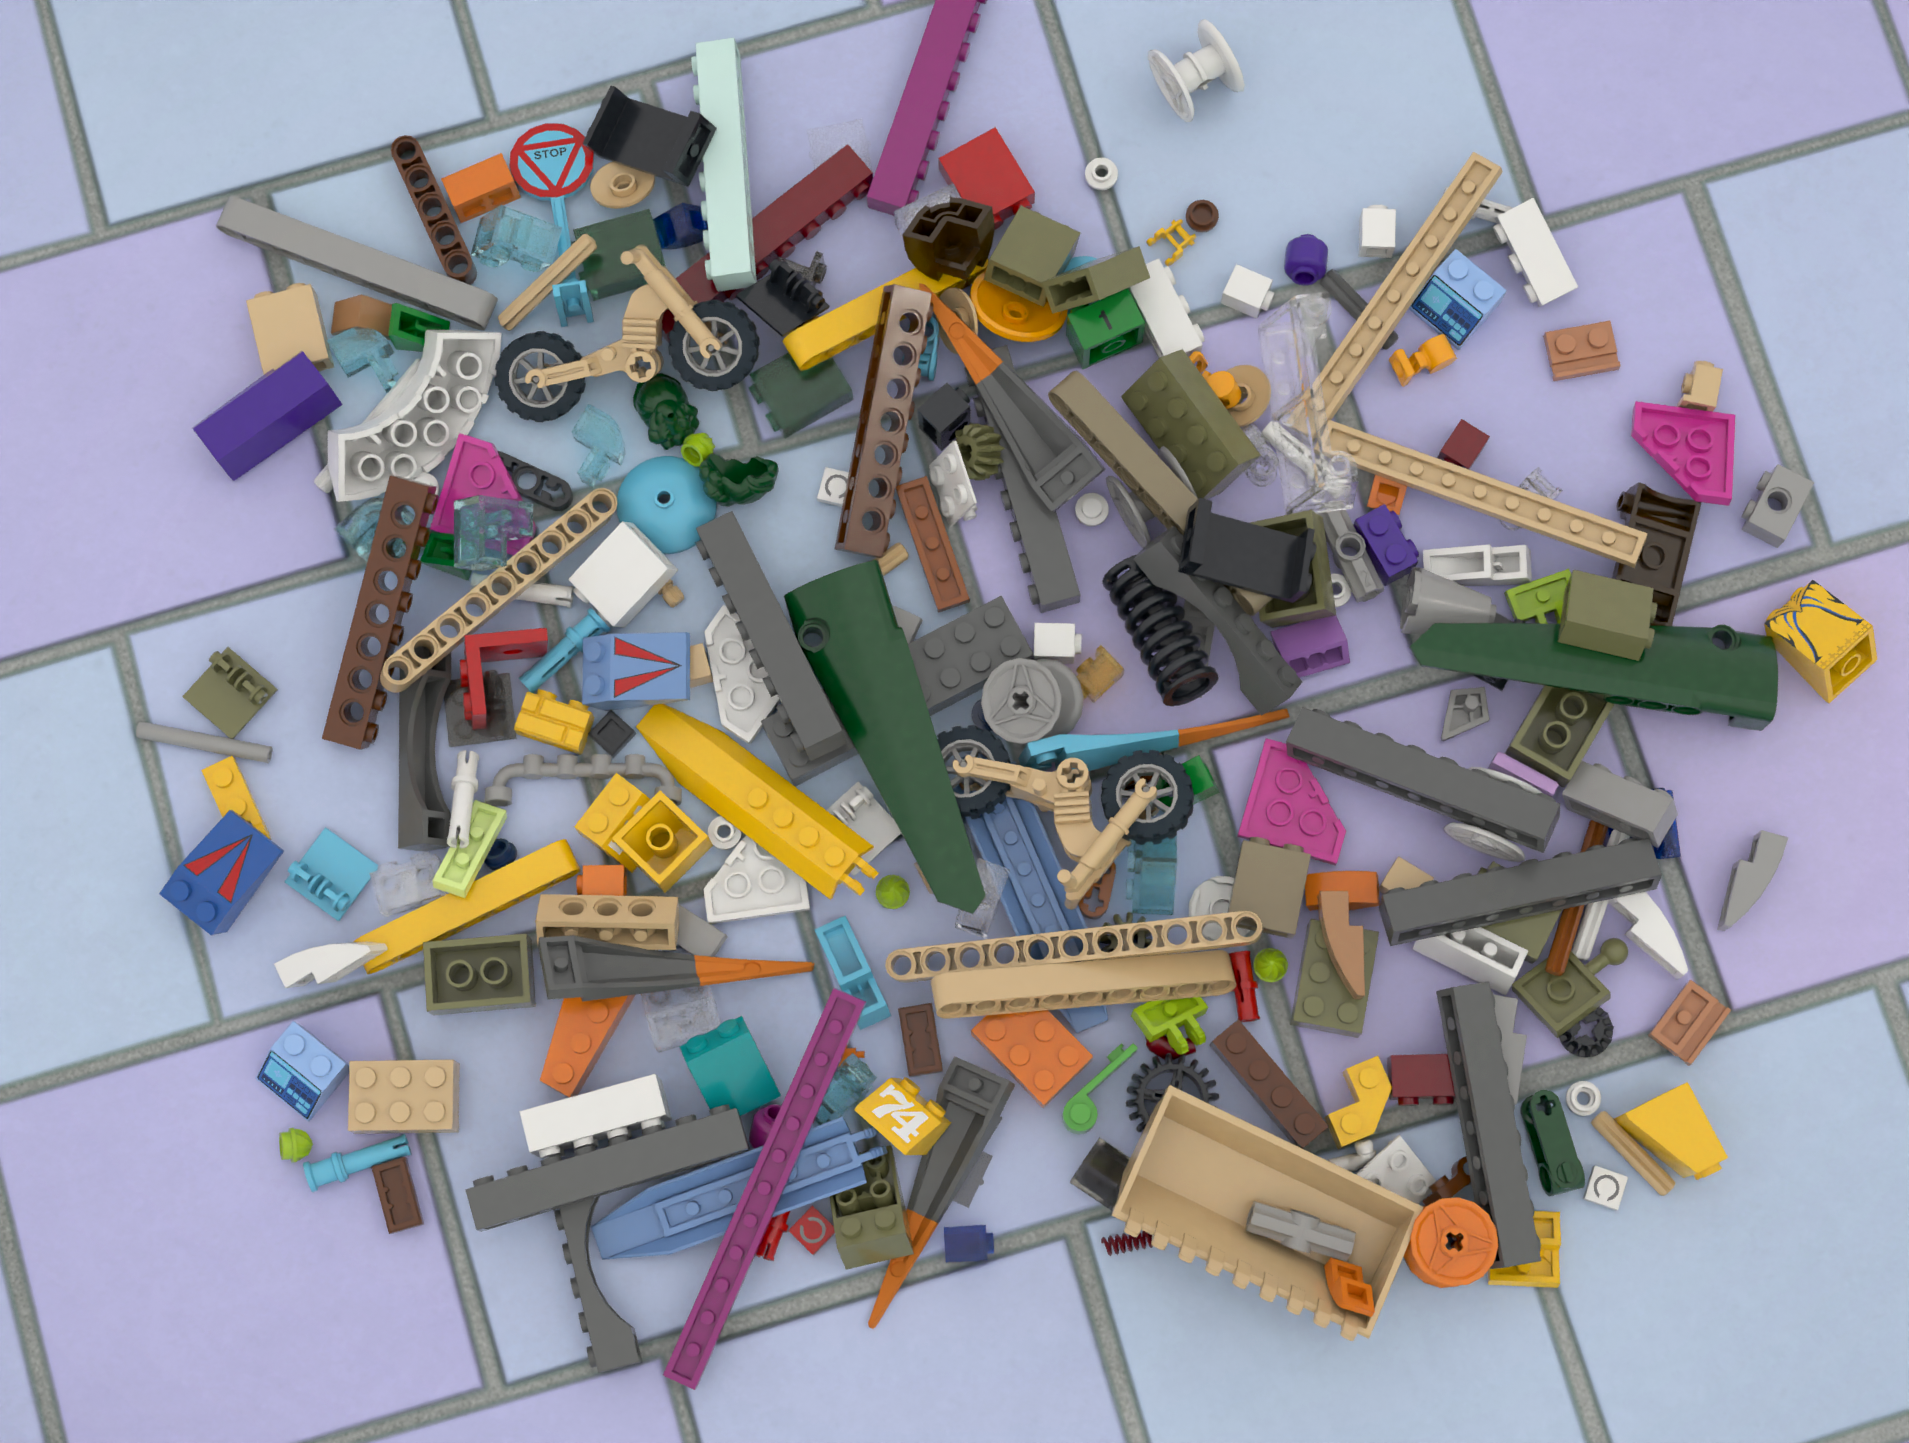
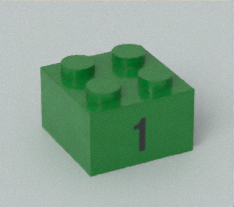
[1066,288,1145,370]

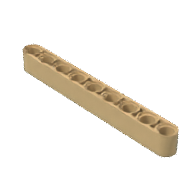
[380,488,618,693]
[931,950,1236,1019]

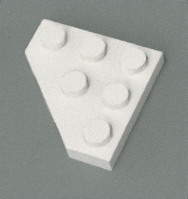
[704,605,780,745]
[703,835,810,924]

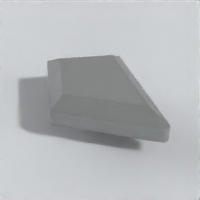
[1441,687,1489,741]

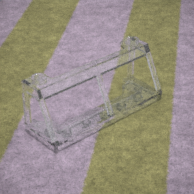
[1258,291,1359,515]

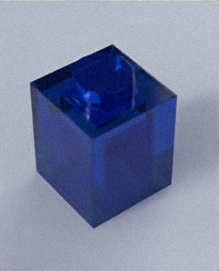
[944,1225,994,1264]

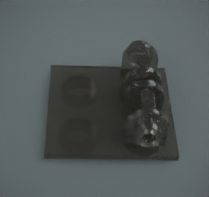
[444,670,517,747]

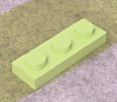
[432,800,507,898]

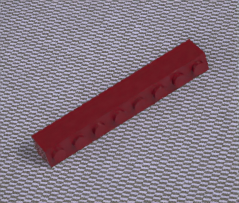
[662,144,873,344]

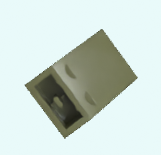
[829,1145,914,1270]

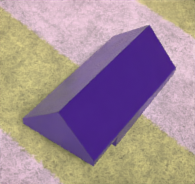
[192,351,343,481]

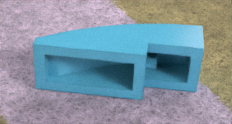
[814,916,891,1030]

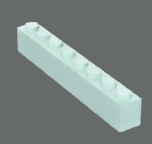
[691,38,757,292]

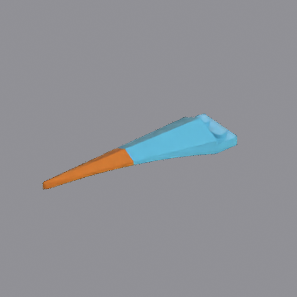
[1018,709,1290,771]

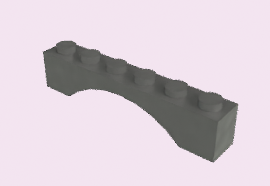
[1133,525,1302,716]
[398,646,451,852]
[554,1196,643,1373]

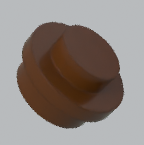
[1186,200,1219,233]

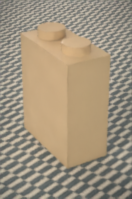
[246,283,334,375]

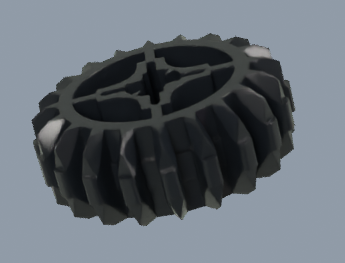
[1126,1053,1219,1133]

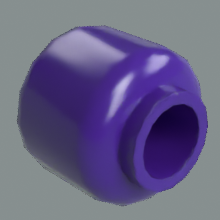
[1284,234,1328,286]

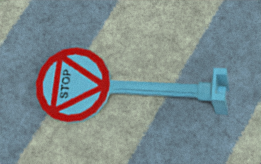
[509,123,594,327]

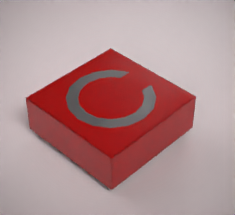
[788,1205,835,1256]

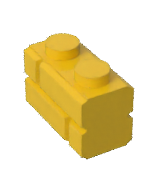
[514,689,595,755]

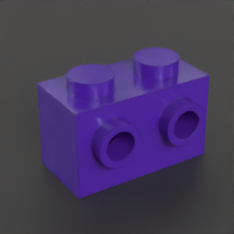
[1353,504,1419,586]

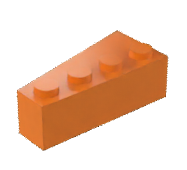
[540,995,635,1098]

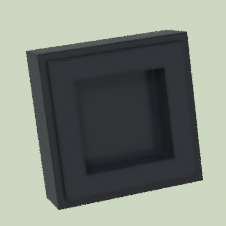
[588,710,636,758]

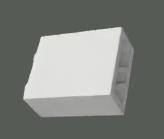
[568,521,678,628]

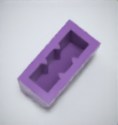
[1270,615,1350,678]

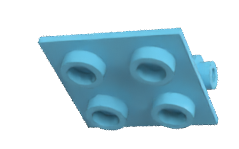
[285,827,380,921]

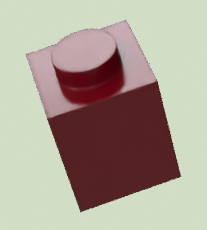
[1437,419,1490,470]

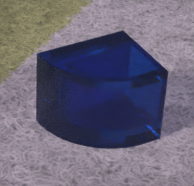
[653,203,708,250]

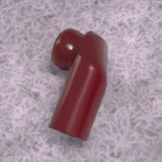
[1145,1035,1196,1060]

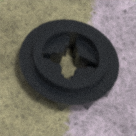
[1559,1007,1614,1057]

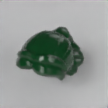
[633,373,699,450]
[699,453,779,507]

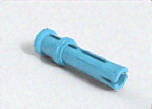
[519,607,611,693]
[303,1134,412,1192]

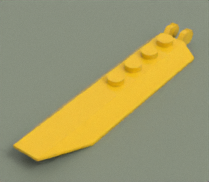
[636,704,879,900]

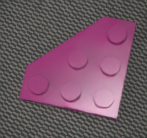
[1631,401,1735,506]
[430,433,537,556]
[1237,738,1346,866]

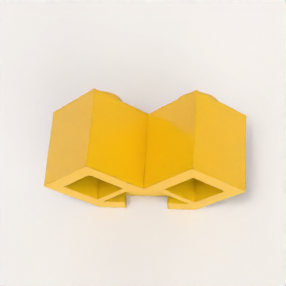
[1324,1056,1392,1150]

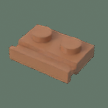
[1543,321,1621,382]
[1648,980,1731,1066]

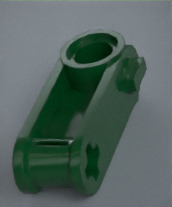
[1520,1090,1585,1196]

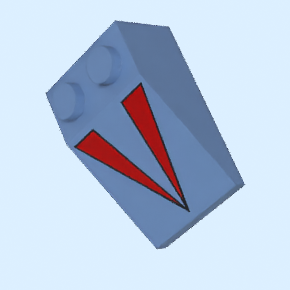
[582,632,690,711]

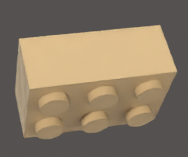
[348,1060,460,1134]

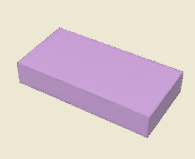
[1488,752,1559,797]

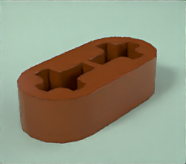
[1078,862,1116,919]

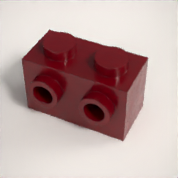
[1387,1054,1456,1106]

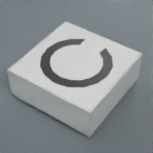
[817,467,849,507]
[1583,1166,1628,1211]

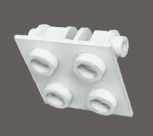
[929,441,978,527]
[827,781,901,876]
[1356,1135,1436,1204]

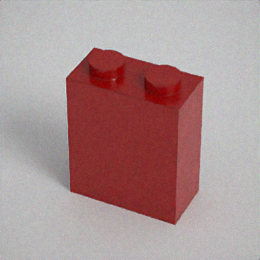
[938,127,1035,230]

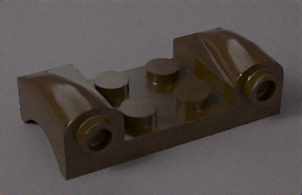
[1612,482,1702,626]

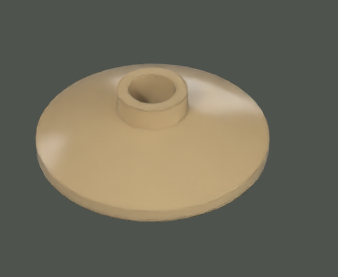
[590,162,655,209]
[936,288,978,354]
[1226,365,1271,427]

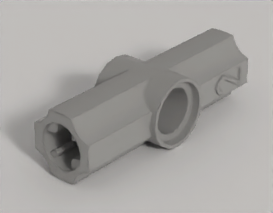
[1315,501,1384,602]
[1245,1201,1356,1262]

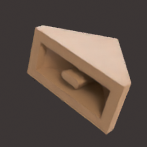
[331,294,392,340]

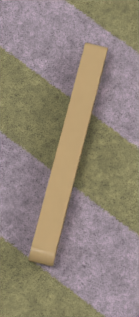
[885,911,1263,983]

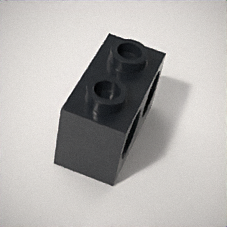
[917,383,971,451]

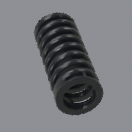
[1102,555,1219,706]

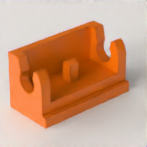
[441,153,521,223]

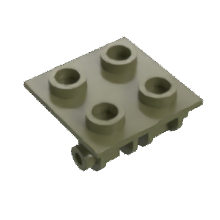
[182,647,278,739]

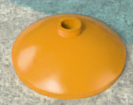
[969,271,1068,342]

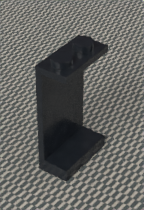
[582,86,717,187]
[1178,498,1317,603]

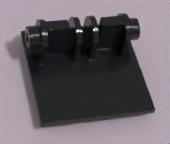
[736,259,830,337]

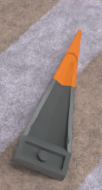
[919,283,1106,512]
[538,935,814,1002]
[868,1056,1015,1329]

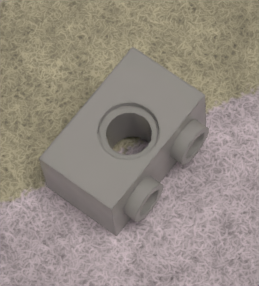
[1741,464,1814,548]

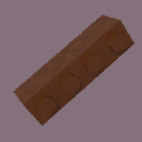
[1209,1019,1329,1149]

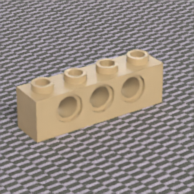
[535,894,680,950]

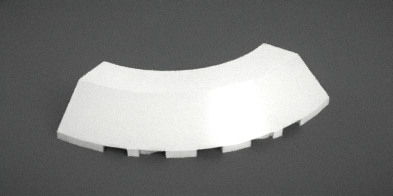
[328,330,502,502]

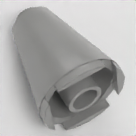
[1400,567,1496,634]

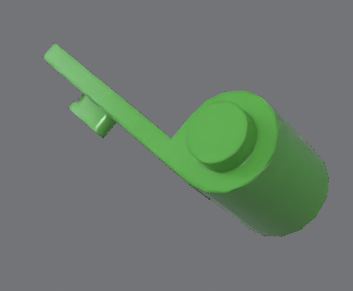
[1062,1043,1138,1135]

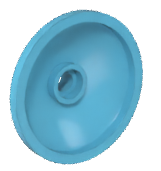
[616,456,717,554]

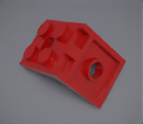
[459,628,548,730]

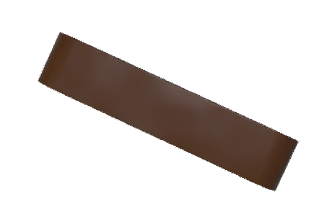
[391,135,477,285]

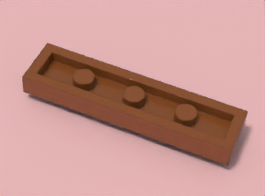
[895,476,970,613]

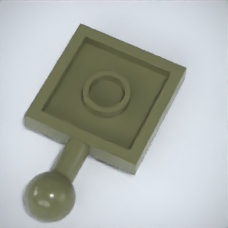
[1512,938,1628,1038]

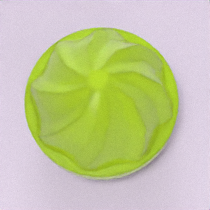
[681,433,715,467]
[876,875,910,909]
[1253,948,1288,983]
[279,1128,313,1163]

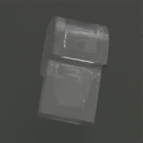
[955,858,1010,939]

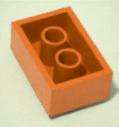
[971,1010,1093,1108]

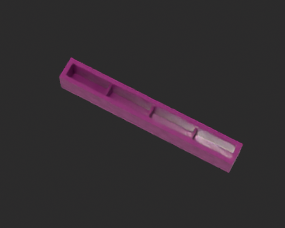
[867,0,987,219]

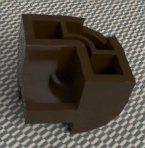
[902,197,994,281]

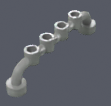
[484,754,682,806]

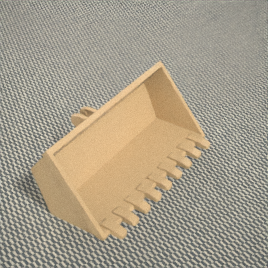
[1111,1085,1423,1341]

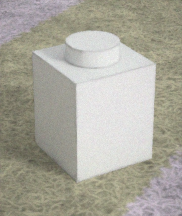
[1359,205,1396,258]
[1221,264,1275,319]
[1034,623,1082,664]

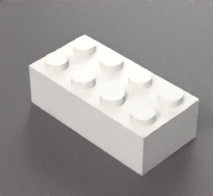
[519,1074,672,1159]

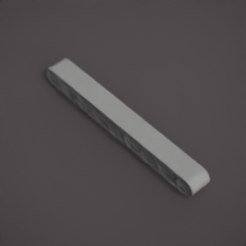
[216,196,498,330]

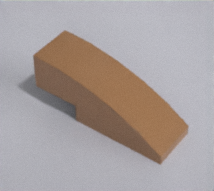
[1317,891,1365,999]

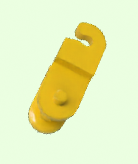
[1146,219,1196,267]

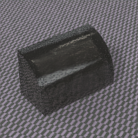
[1070,1137,1130,1211]

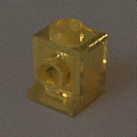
[1076,645,1124,703]

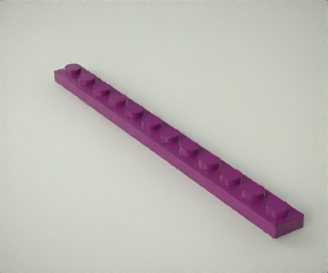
[663,988,867,1390]

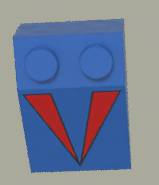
[159,810,284,936]

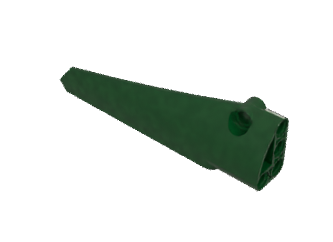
[784,560,986,914]
[1409,623,1778,731]

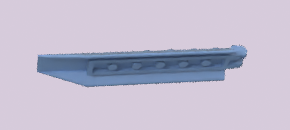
[953,754,1108,1033]
[591,1117,888,1260]

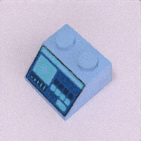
[1408,249,1507,350]
[255,1021,349,1122]

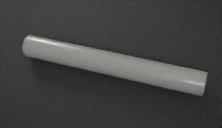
[136,721,273,763]

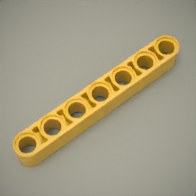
[782,258,989,371]
[354,839,581,974]

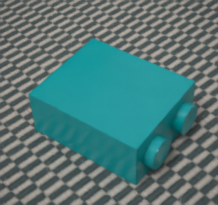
[679,1016,781,1116]

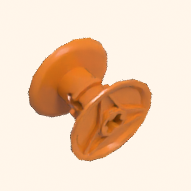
[1403,1197,1499,1288]

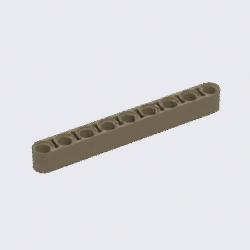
[1048,371,1273,616]

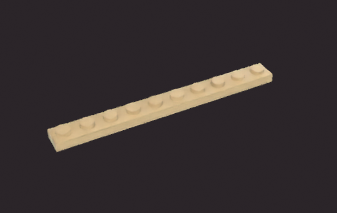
[1286,152,1503,444]
[1316,420,1647,568]

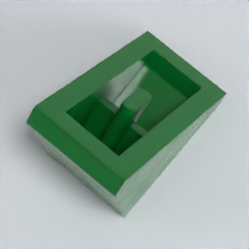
[388,303,450,352]
[420,531,481,580]

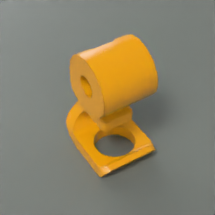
[1389,334,1457,387]
[1189,351,1241,409]

